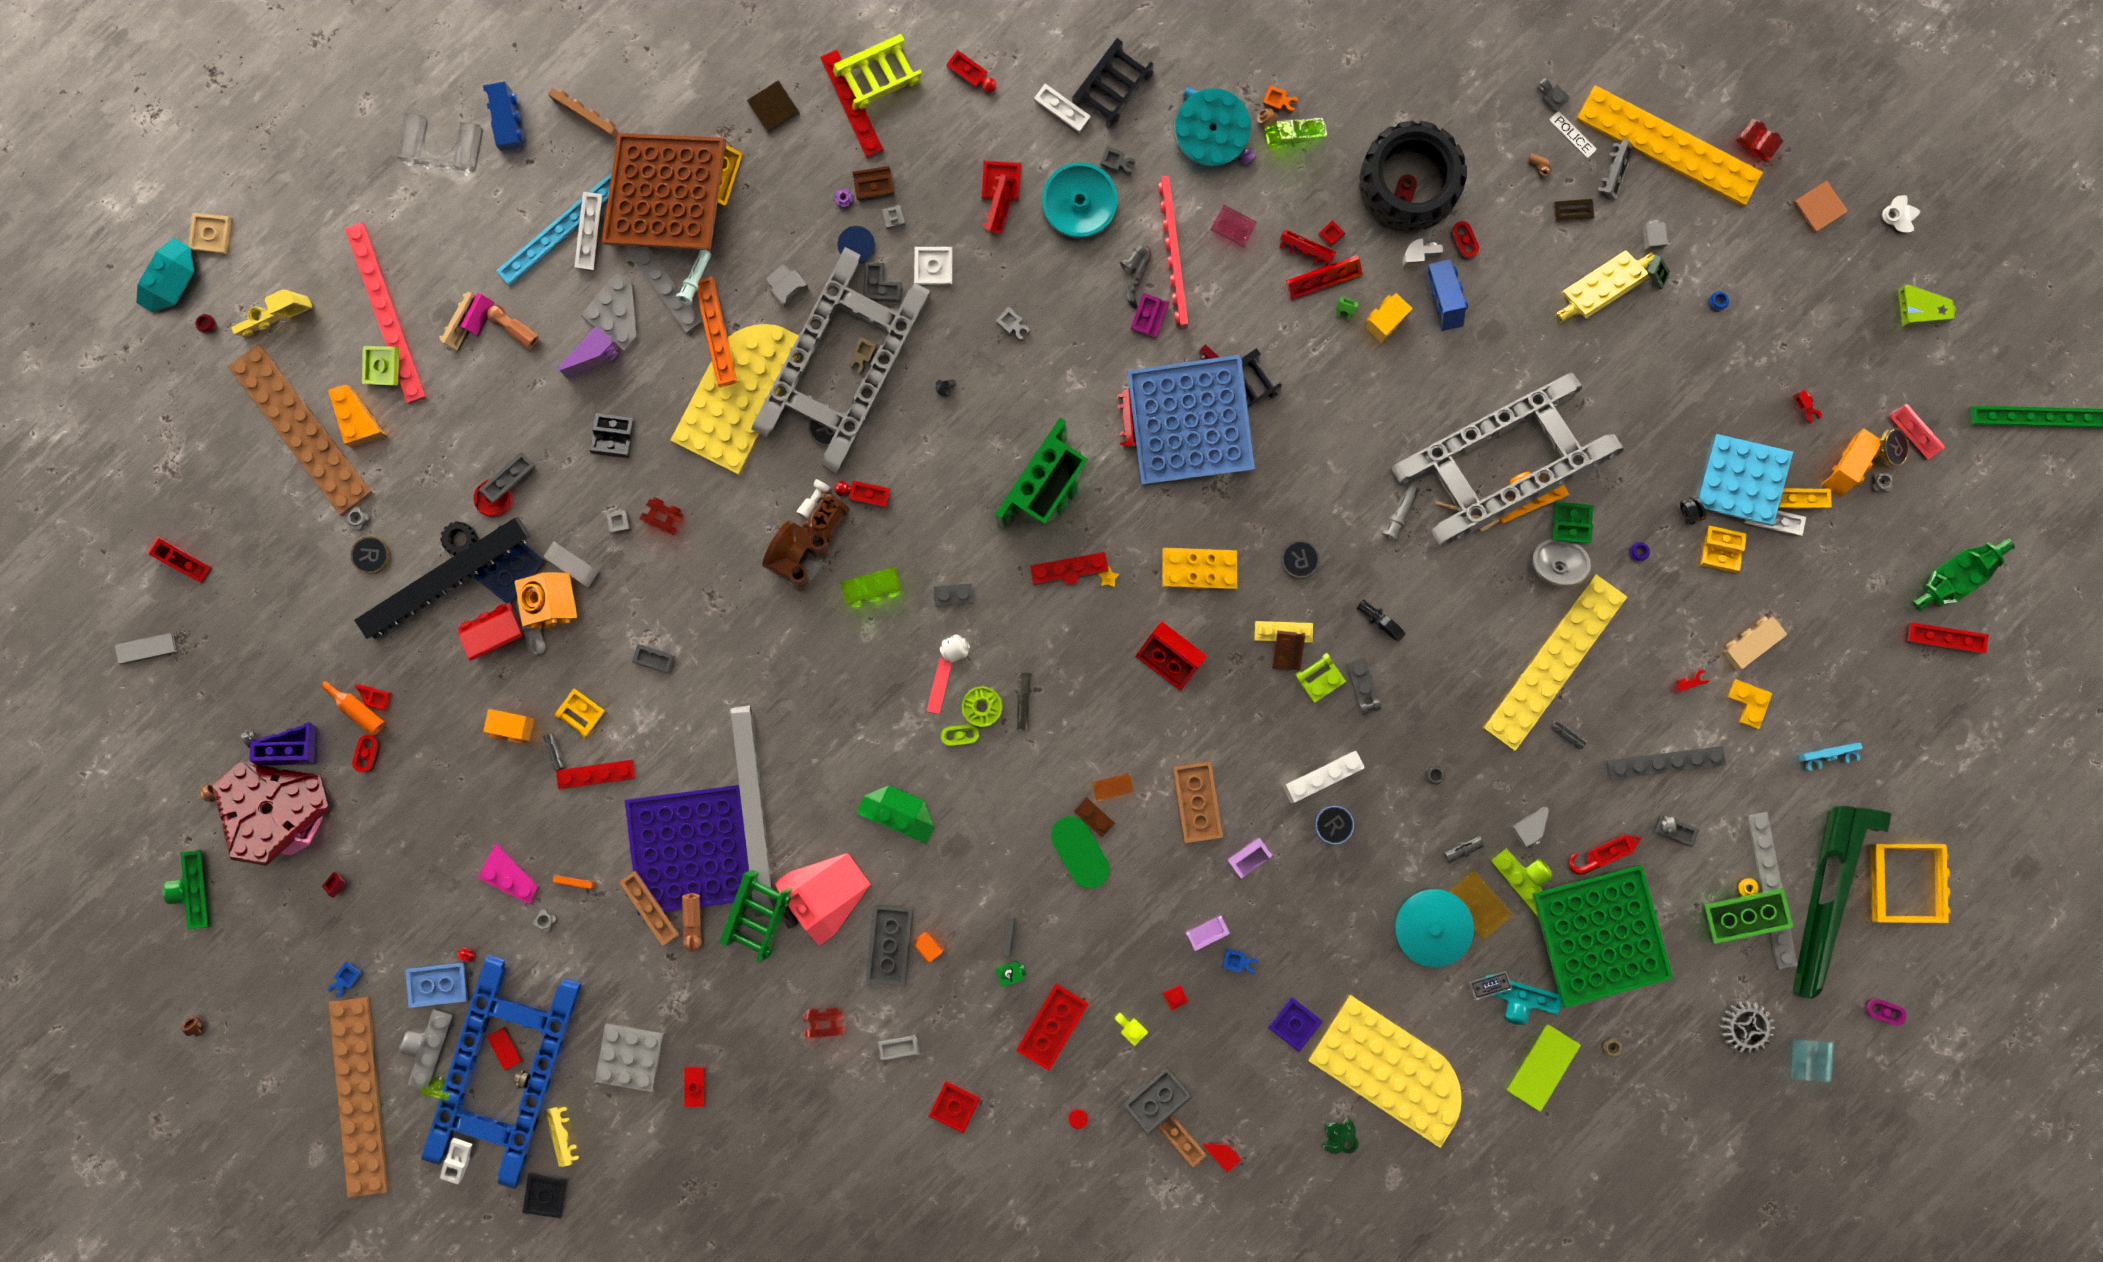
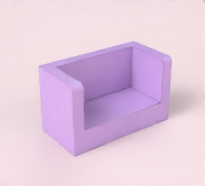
[1227,838,1273,879]
[1186,916,1230,951]

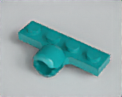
[1485,974,1561,1025]

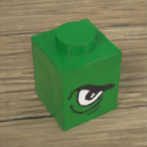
[996,961,1026,987]

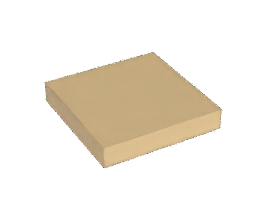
[188,213,232,255]

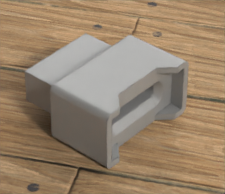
[766,264,808,308]

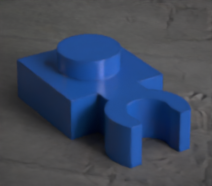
[1222,949,1258,973]
[328,961,362,998]

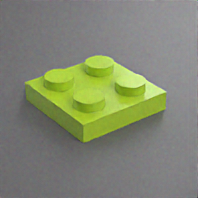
[362,346,399,385]

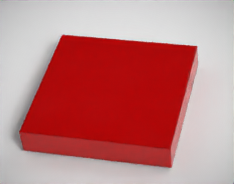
[981,161,1021,201]
[928,1081,980,1134]

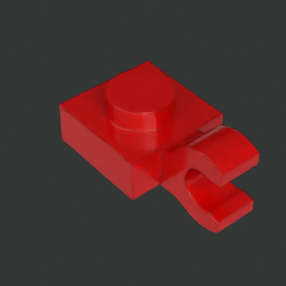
[1793,389,1822,424]
[1673,670,1709,694]

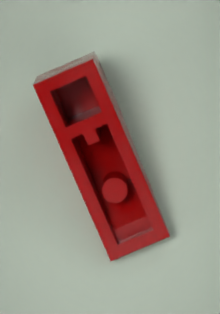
[147,535,210,583]

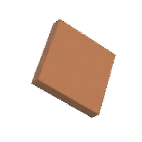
[1794,180,1848,233]

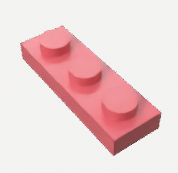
[1890,404,1945,460]

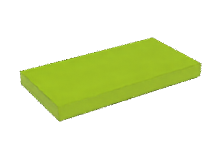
[1507,1024,1581,1112]

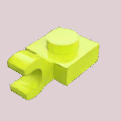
[1115,1013,1148,1046]

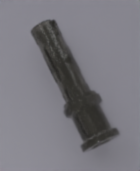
[1015,673,1032,731]

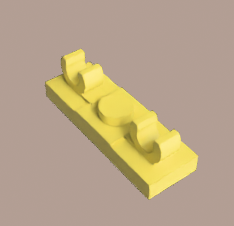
[1254,621,1313,643]
[545,1107,579,1167]

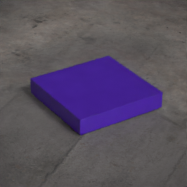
[1268,997,1323,1052]

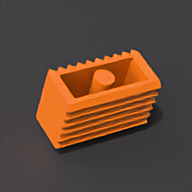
[914,932,944,964]

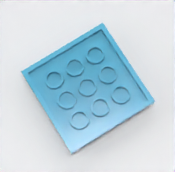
[1699,434,1793,526]

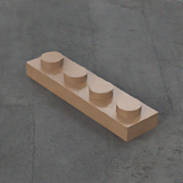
[548,88,618,139]
[619,871,679,946]

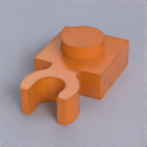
[1263,85,1298,113]

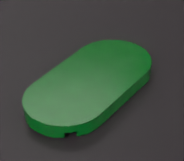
[1051,816,1109,888]

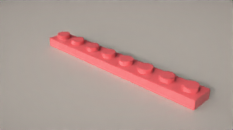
[1158,176,1188,329]

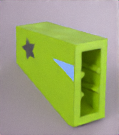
[1898,285,1956,326]

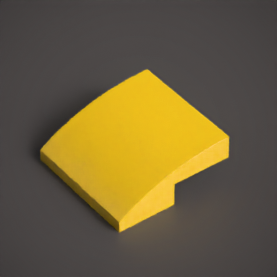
[1700,526,1746,574]

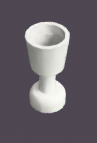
[796,479,831,520]

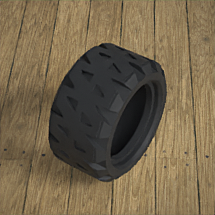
[1359,121,1467,232]

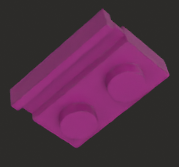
[1130,293,1169,338]

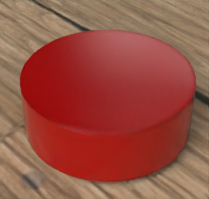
[1068,1109,1088,1129]

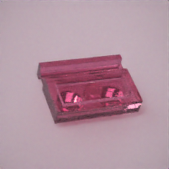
[1211,205,1257,247]

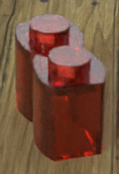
[1736,119,1783,163]

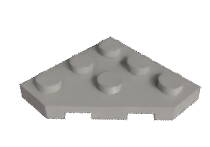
[581,272,637,352]

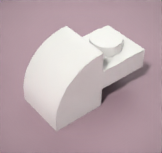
[1403,238,1443,267]
[440,1138,472,1184]

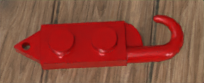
[1569,834,1642,875]

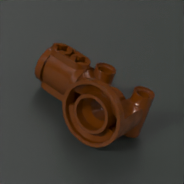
[762,493,850,592]

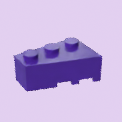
[249,722,316,765]

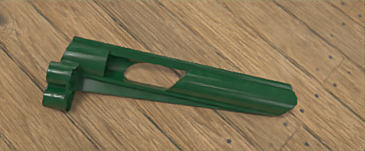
[1793,806,1892,999]

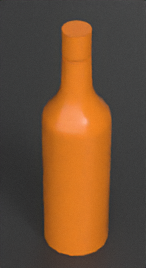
[321,681,385,736]

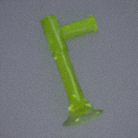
[420,1077,450,1101]

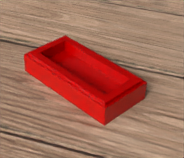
[487,1027,523,1071]

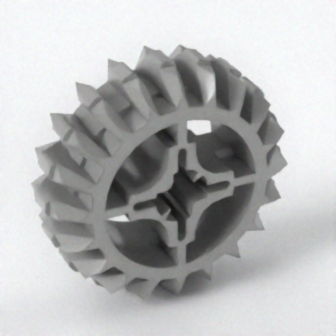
[1720,1001,1775,1055]

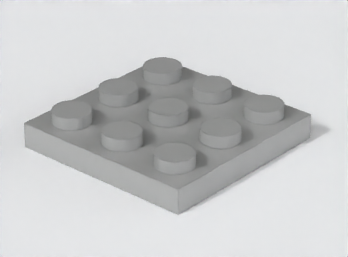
[595,1023,664,1092]

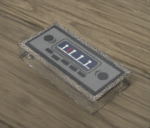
[1468,971,1512,1001]

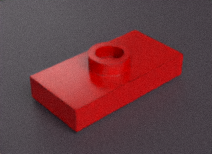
[684,1067,705,1107]

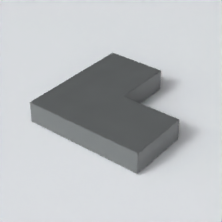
[863,262,902,302]

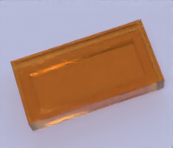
[1092,773,1134,801]

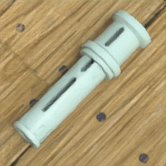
[676,250,711,305]

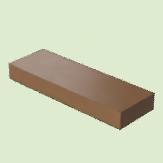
[1158,1115,1207,1168]

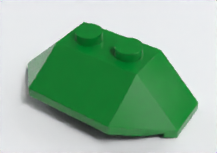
[856,785,934,844]

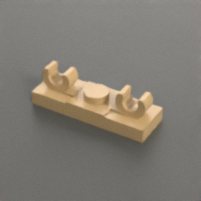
[439,292,476,350]

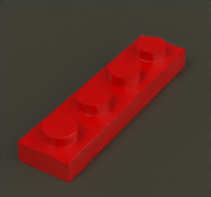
[1286,256,1363,300]
[1907,622,1989,654]
[556,760,636,790]

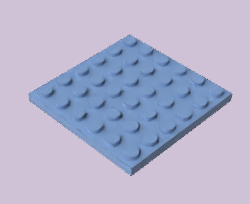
[1127,355,1255,485]

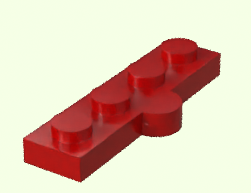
[1030,552,1109,586]

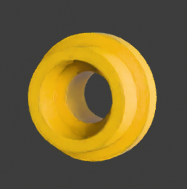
[1738,878,1759,896]

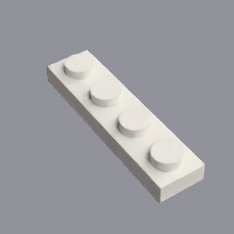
[574,192,603,270]

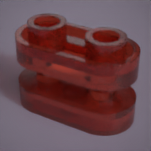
[639,497,683,536]
[803,1007,843,1038]

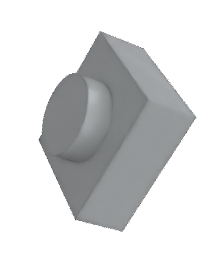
[606,510,630,533]

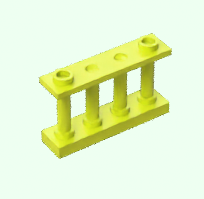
[833,34,922,110]

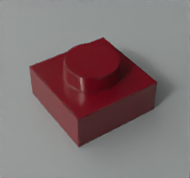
[1199,344,1219,360]
[322,871,346,898]

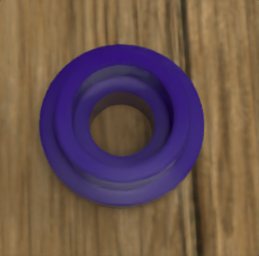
[1630,542,1650,561]

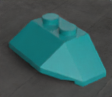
[136,238,194,313]

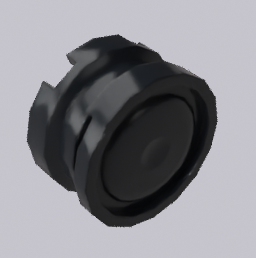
[1680,495,1707,525]

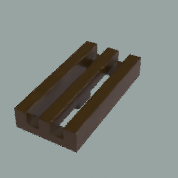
[1554,199,1594,222]

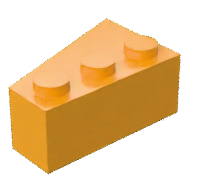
[328,384,387,447]
[1822,428,1883,498]

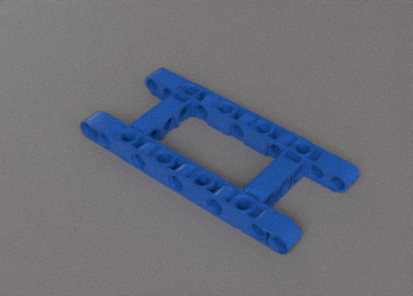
[422,955,581,1189]

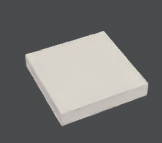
[914,247,953,286]

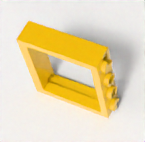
[1870,844,1951,923]

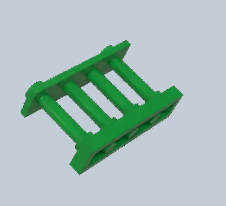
[719,870,792,963]

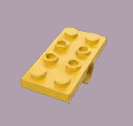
[1162,548,1237,589]

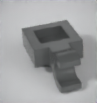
[1537,78,1570,113]

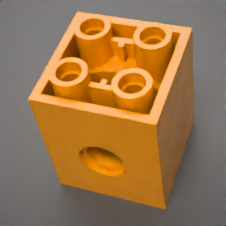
[515,573,577,629]

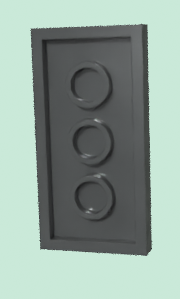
[866,905,913,986]

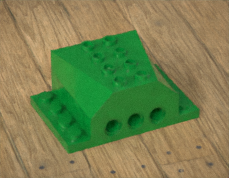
[995,418,1088,529]

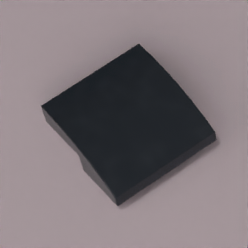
[590,413,634,458]

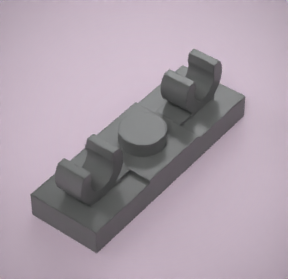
[1598,140,1634,200]

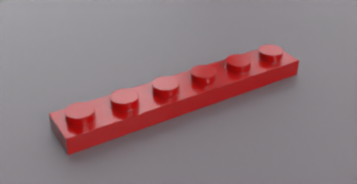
[820,49,884,158]

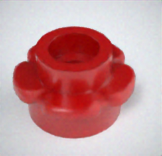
[457,948,475,963]

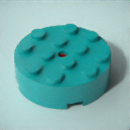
[1174,88,1251,167]

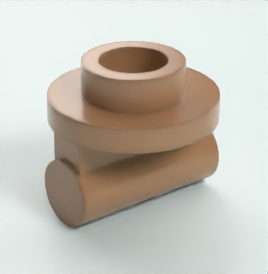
[1257,108,1279,132]

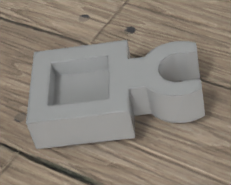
[996,307,1030,341]

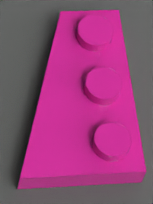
[478,844,539,904]

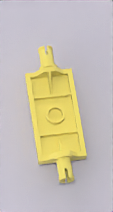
[1556,251,1655,323]

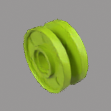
[962,687,1003,727]

